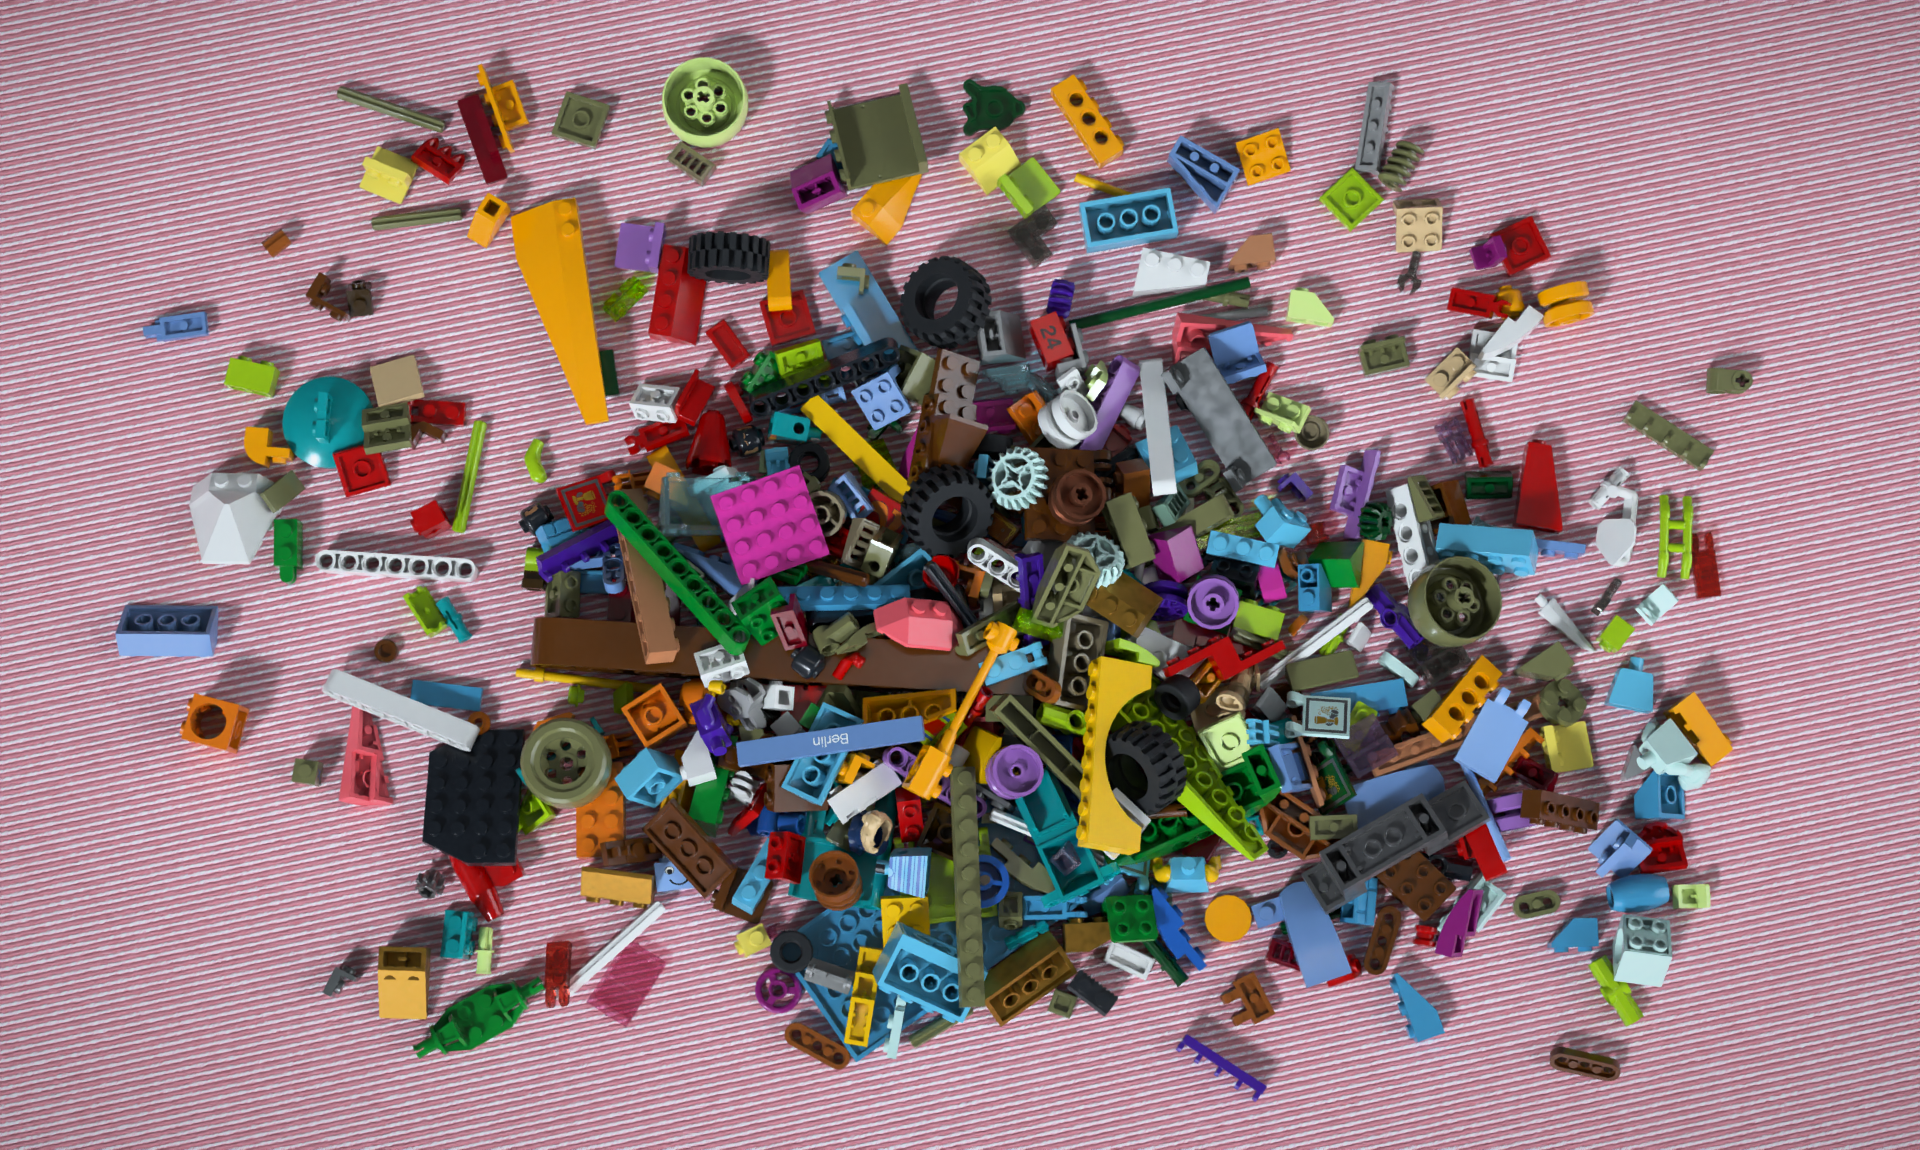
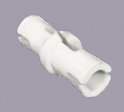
[1588,466,1630,510]

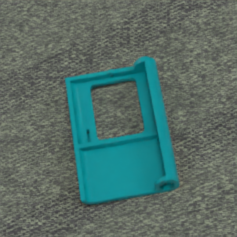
[788,771,903,910]

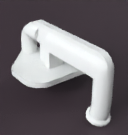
[1596,484,1638,567]

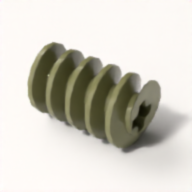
[1378,141,1424,192]

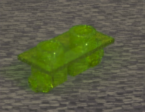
[602,276,648,323]
[1012,607,1063,642]

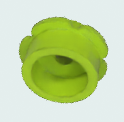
[568,684,585,707]

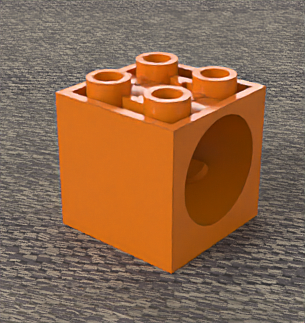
[621,683,690,750]
[180,693,250,754]

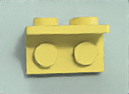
[359,146,419,204]

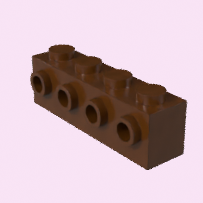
[1520,789,1600,834]

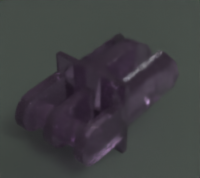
[1434,416,1474,464]

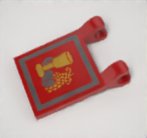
[556,470,616,532]

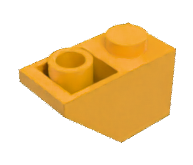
[467,193,511,249]

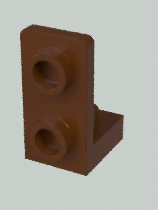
[305,272,351,322]

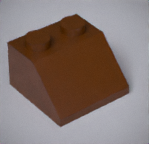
[1430,480,1472,536]

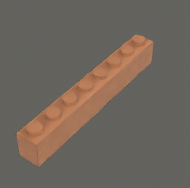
[614,488,680,664]

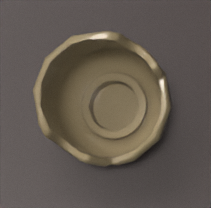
[1294,415,1330,451]

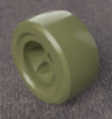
[1408,556,1502,647]
[520,718,612,809]

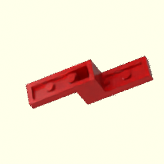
[1162,634,1286,681]

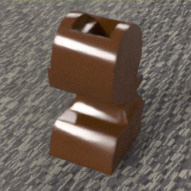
[1371,708,1421,749]

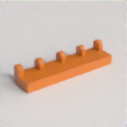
[1478,727,1545,797]

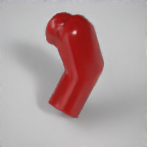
[832,652,866,680]

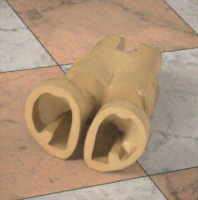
[1216,667,1255,721]

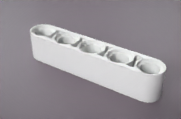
[967,538,1020,593]

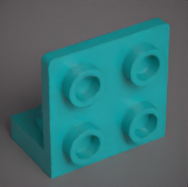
[440,910,478,960]

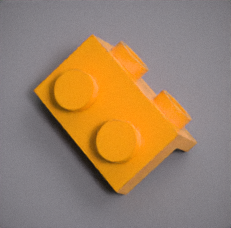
[834,751,876,785]

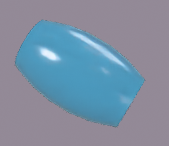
[1606,874,1670,913]

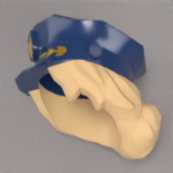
[848,810,893,856]

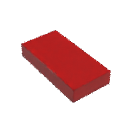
[705,319,751,370]

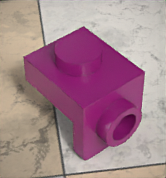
[1469,235,1507,270]

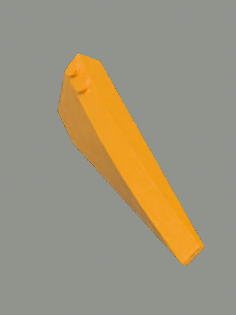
[511,197,609,425]

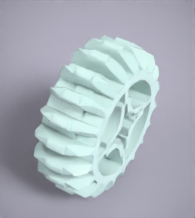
[987,447,1049,510]
[1067,531,1125,588]

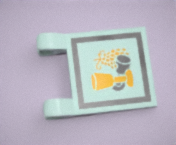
[1285,691,1351,739]

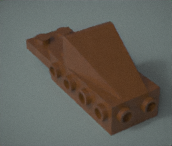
[907,349,988,499]

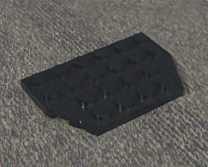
[422,729,525,866]

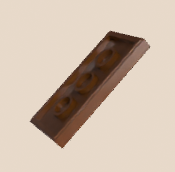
[642,798,737,899]

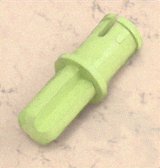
[475,927,494,974]

